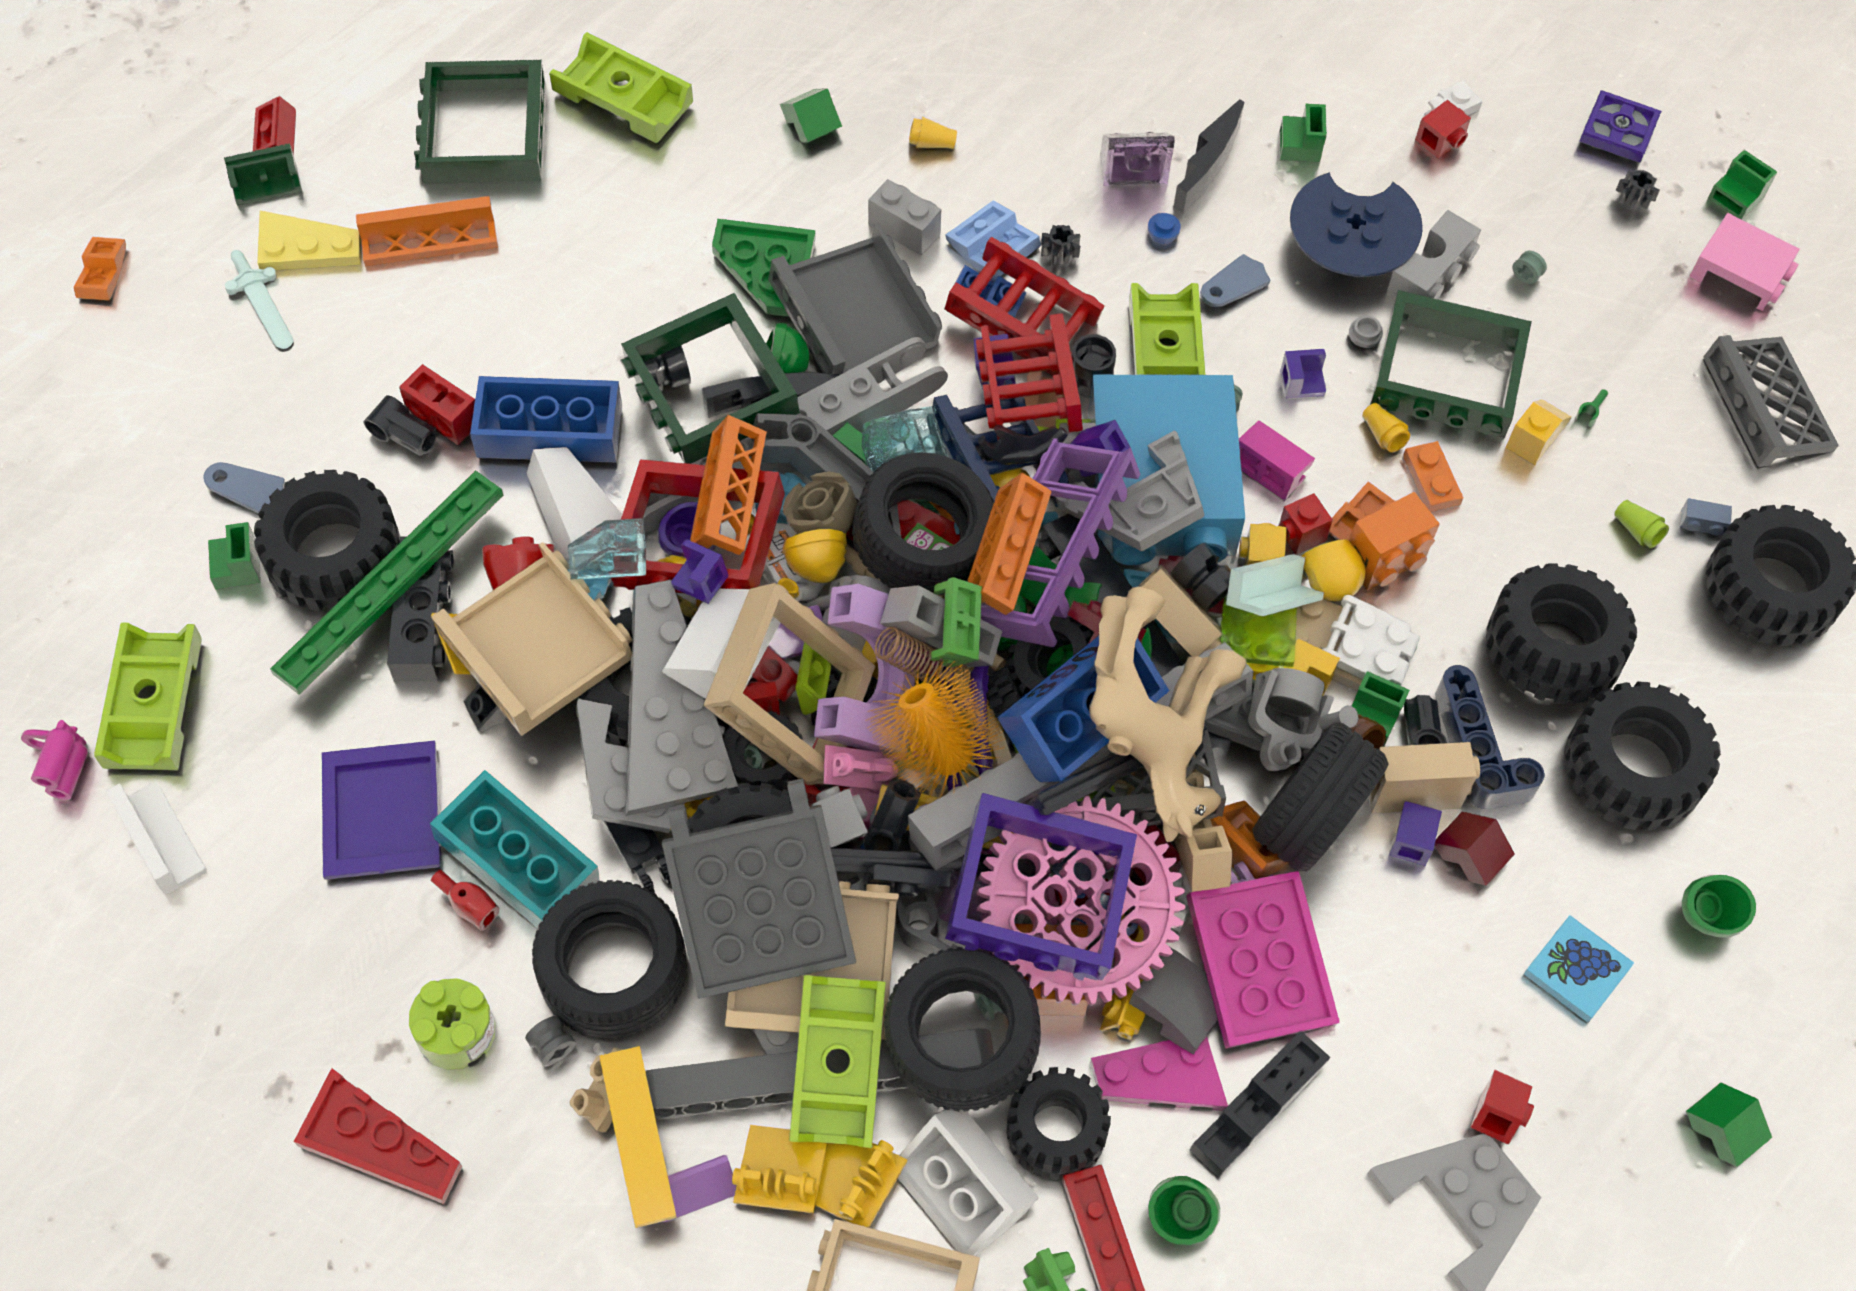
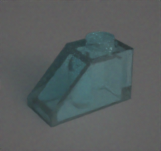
[568,518,646,580]

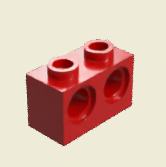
[399,364,475,445]

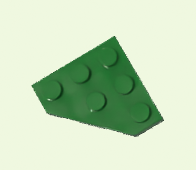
[712,218,816,317]

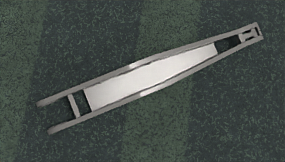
[640,337,948,532]

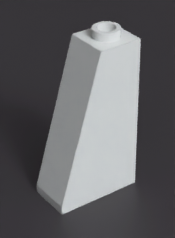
[527,447,640,568]

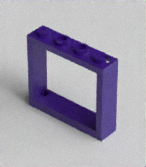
[945,793,1137,981]

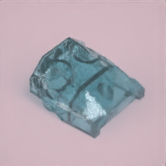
[861,406,948,472]

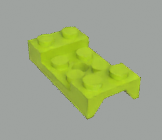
[549,32,693,143]
[1129,283,1206,375]
[94,622,202,770]
[789,975,886,1148]

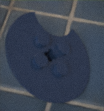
[1290,172,1423,277]

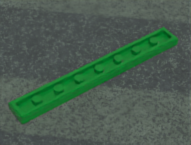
[270,470,504,695]

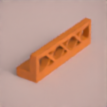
[356,196,498,267]
[690,415,767,555]
[967,472,1052,615]

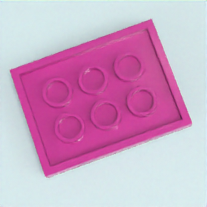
[1186,871,1340,1049]

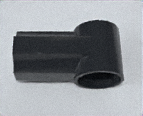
[363,395,438,456]
[1403,695,1447,745]
[864,780,921,851]

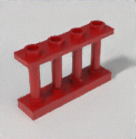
[944,237,1105,375]
[976,313,1083,440]

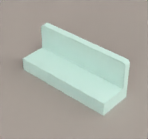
[1226,554,1324,616]

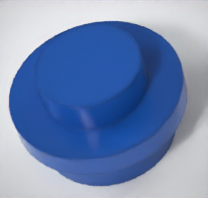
[1147,213,1181,244]

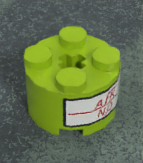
[409,978,496,1070]

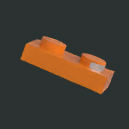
[1403,441,1464,512]

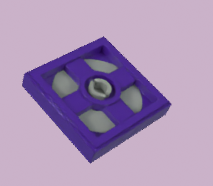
[1579,90,1662,163]

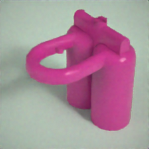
[21,720,88,800]

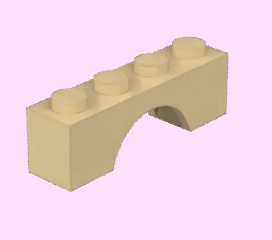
[1174,753,1232,892]

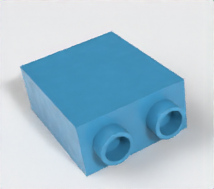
[1088,375,1246,565]

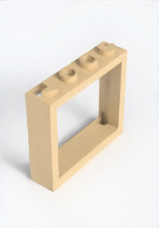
[704,583,875,785]
[807,1219,980,1291]

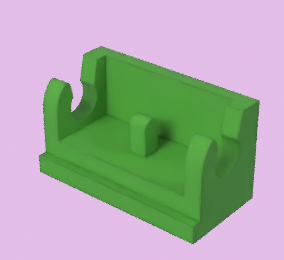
[931,577,982,668]

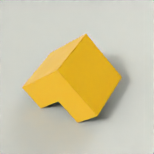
[1282,639,1340,696]

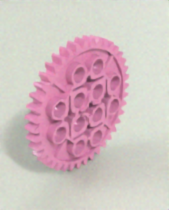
[977,796,1185,1005]

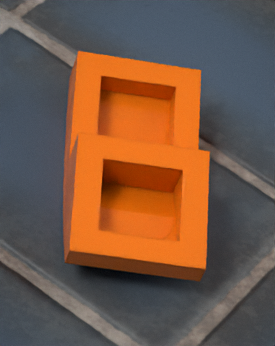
[73,237,126,300]
[1329,481,1395,540]

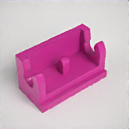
[1239,420,1315,501]

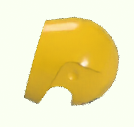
[1301,539,1365,602]

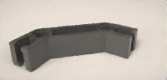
[751,414,901,537]
[870,776,965,957]

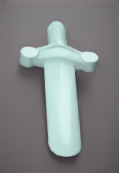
[225,250,293,349]

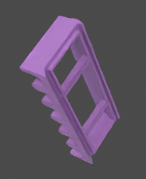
[981,438,1140,647]

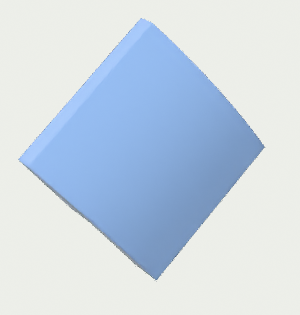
[945,200,1041,281]

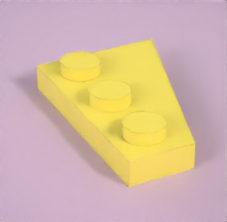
[257,210,362,270]

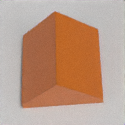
[1210,800,1287,879]

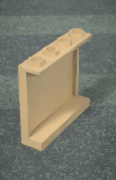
[431,542,632,736]
[725,881,899,1040]

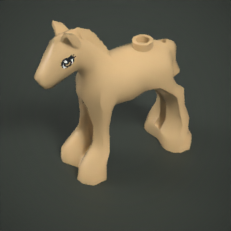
[1089,587,1246,842]

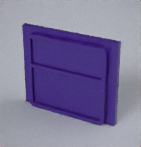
[321,740,441,880]

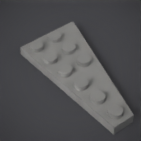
[625,580,738,816]

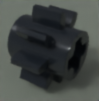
[1616,170,1660,210]
[1041,225,1081,266]

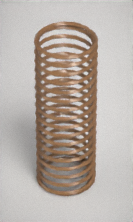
[875,626,969,696]

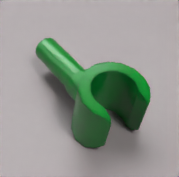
[1576,389,1609,427]

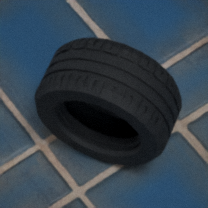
[852,452,994,595]
[1252,723,1389,872]
[532,880,687,1039]
[884,947,1041,1112]

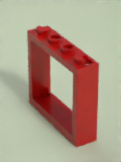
[606,459,785,594]

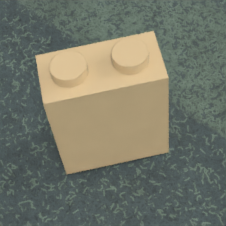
[1137,565,1222,657]
[1369,742,1480,814]

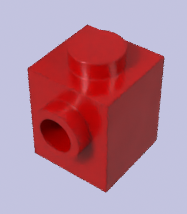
[1415,99,1471,159]
[1278,493,1333,555]
[1470,1070,1534,1145]

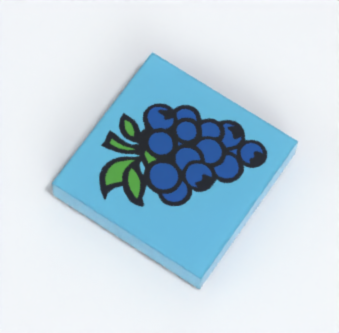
[1524,915,1634,1023]

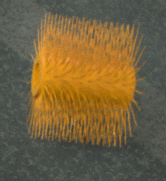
[865,661,1006,799]

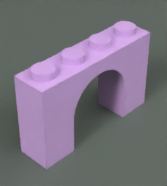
[814,584,919,755]

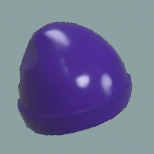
[657,502,721,557]

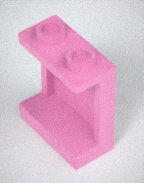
[1689,213,1800,312]

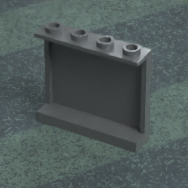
[768,224,942,374]

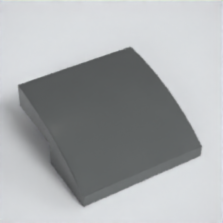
[1129,946,1218,1055]

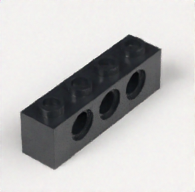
[387,536,454,681]

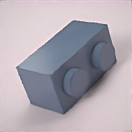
[1680,498,1732,536]

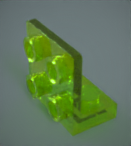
[1219,597,1297,667]

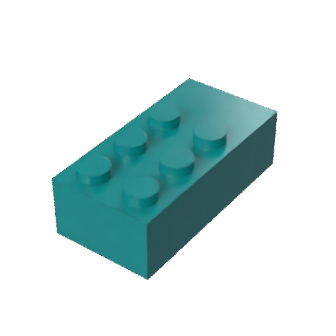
[430,770,600,929]

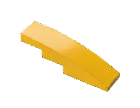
[599,1046,677,1228]

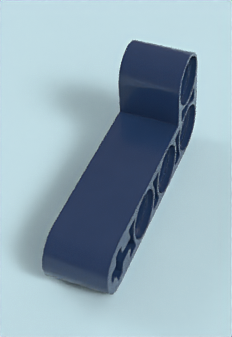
[1435,665,1545,809]

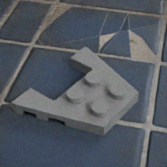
[1055,430,1204,551]
[576,699,725,833]
[1367,1133,1542,1291]

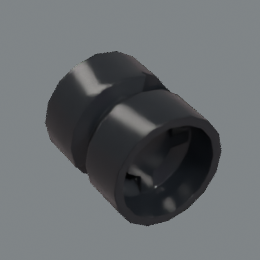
[1071,334,1116,398]
[644,345,691,392]
[1170,542,1231,612]

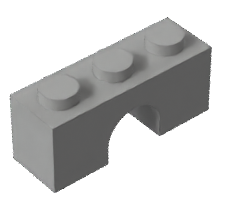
[1387,210,1481,299]
[880,585,1002,667]

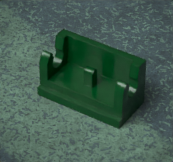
[224,143,303,206]

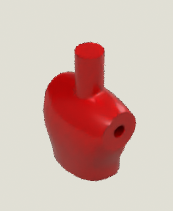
[431,869,500,931]

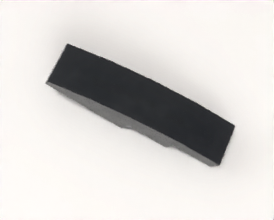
[1173,99,1245,214]
[702,372,841,418]
[1189,1031,1331,1178]

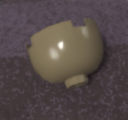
[783,471,857,534]

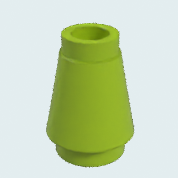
[1614,499,1669,548]

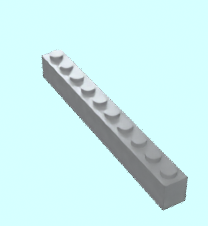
[908,643,1253,870]

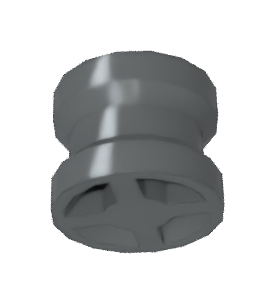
[525,1016,576,1066]

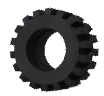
[1008,615,1094,695]
[1006,1067,1111,1180]

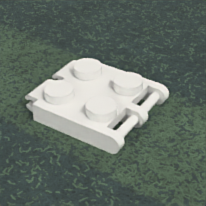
[1322,595,1420,685]

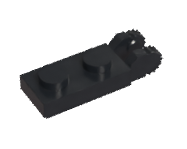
[603,821,671,892]

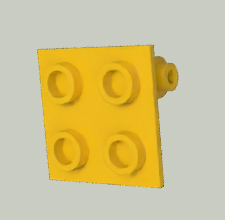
[732,1125,828,1213]
[815,1140,908,1228]

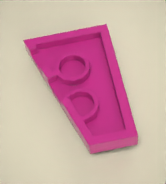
[1090,1037,1228,1111]

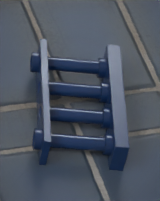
[930,379,1069,507]

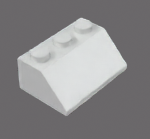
[662,589,780,699]
[898,1109,1039,1256]

